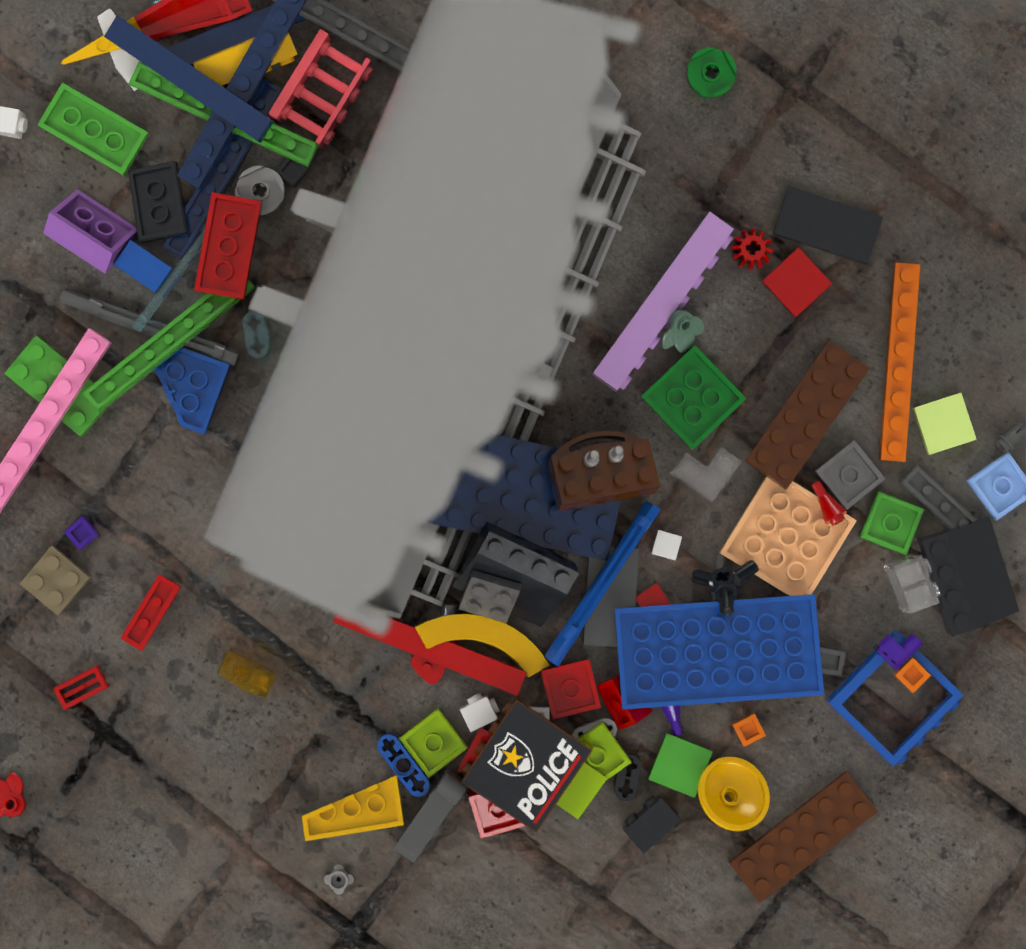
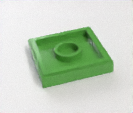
[859,491,924,555]
[648,732,713,798]

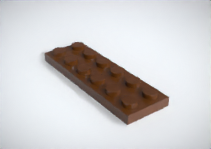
[745,340,870,490]
[729,771,878,903]

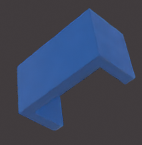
[114,240,176,295]

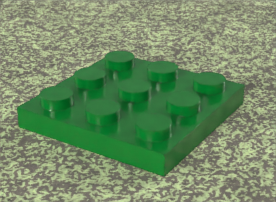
[641,345,746,450]

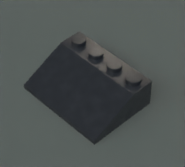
[917,516,1019,636]
[452,522,579,627]

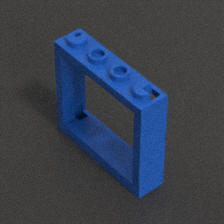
[825,630,963,767]

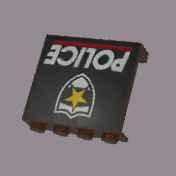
[460,695,593,833]

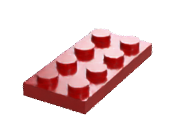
[194,192,262,300]

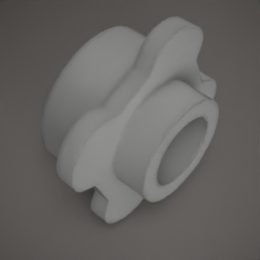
[324,864,354,895]

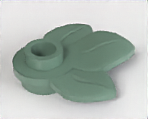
[662,310,704,354]

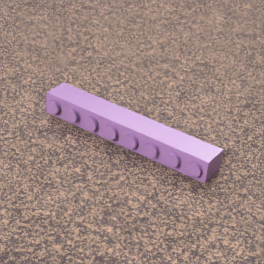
[592,212,734,392]

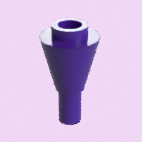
[661,705,683,736]

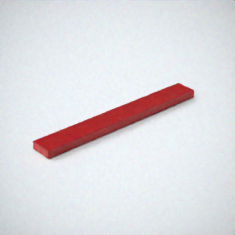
[333,615,527,696]

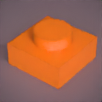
[893,657,931,693]
[732,712,766,747]

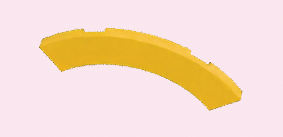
[415,614,549,678]

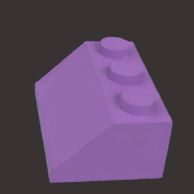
[43,189,137,274]

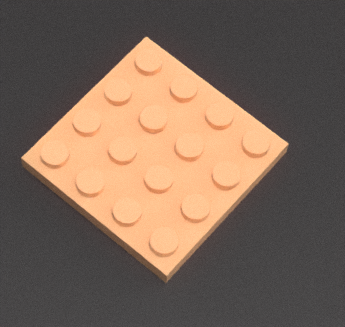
[719,477,857,596]

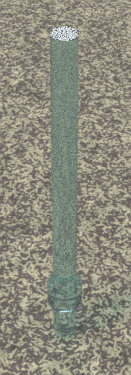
[132,223,206,333]

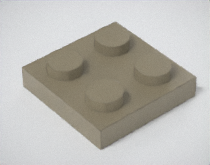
[20,546,91,616]

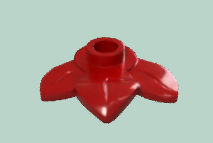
[0,772,26,817]

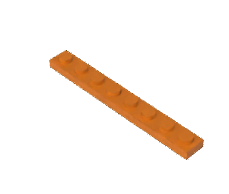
[879,263,920,462]

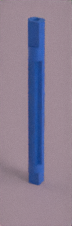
[544,500,661,666]

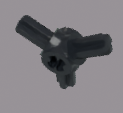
[691,560,759,617]

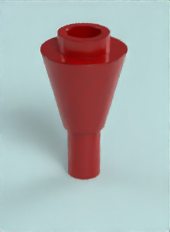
[811,481,847,526]

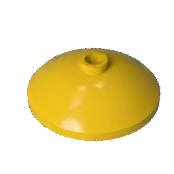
[698,757,770,831]

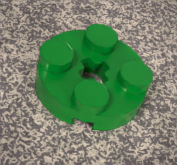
[686,47,737,99]

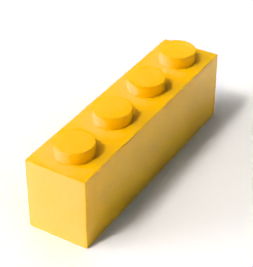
[193,33,298,88]

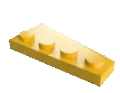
[302,775,405,841]

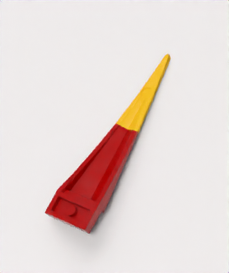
[61,0,253,64]

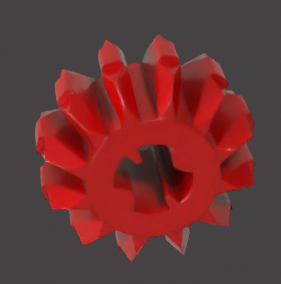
[730,228,773,271]

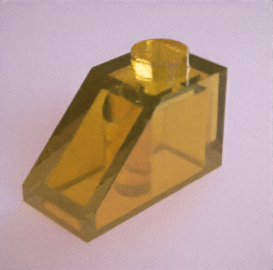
[217,651,277,698]

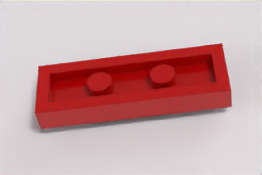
[120,574,181,651]

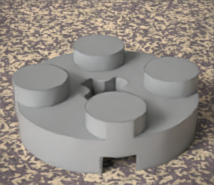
[235,166,286,216]

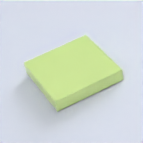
[912,393,977,455]

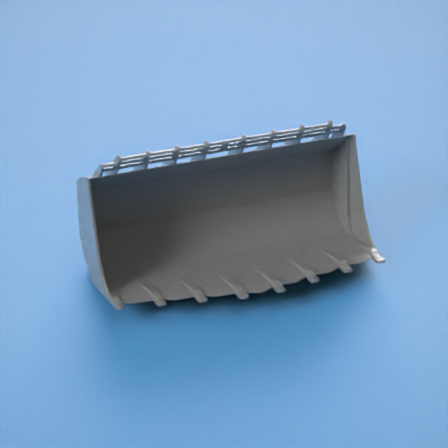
[204,0,646,635]

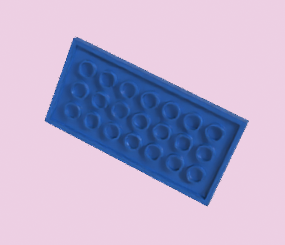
[614,594,824,710]

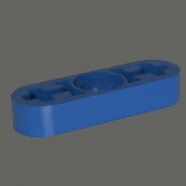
[377,733,430,797]

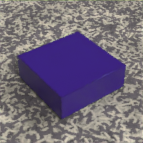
[64,516,100,551]

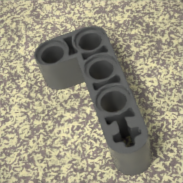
[393,769,467,863]

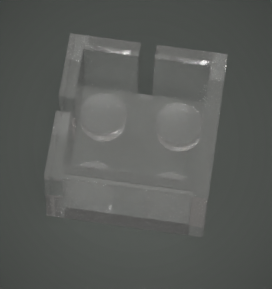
[883,554,940,614]

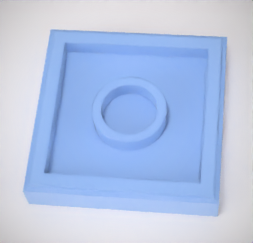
[966,452,1026,521]

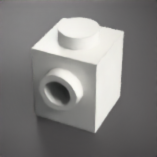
[460,693,500,732]

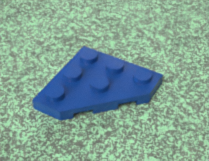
[154,348,231,435]

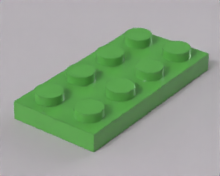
[37,83,149,177]
[4,336,106,437]

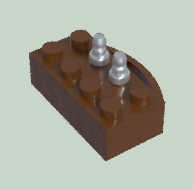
[547,431,660,511]

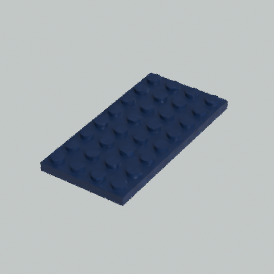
[427,434,621,561]

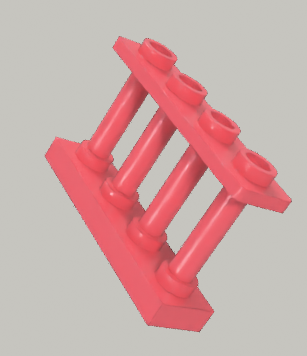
[268,29,374,149]

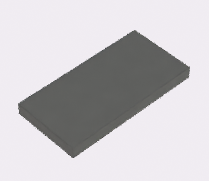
[583,547,639,647]

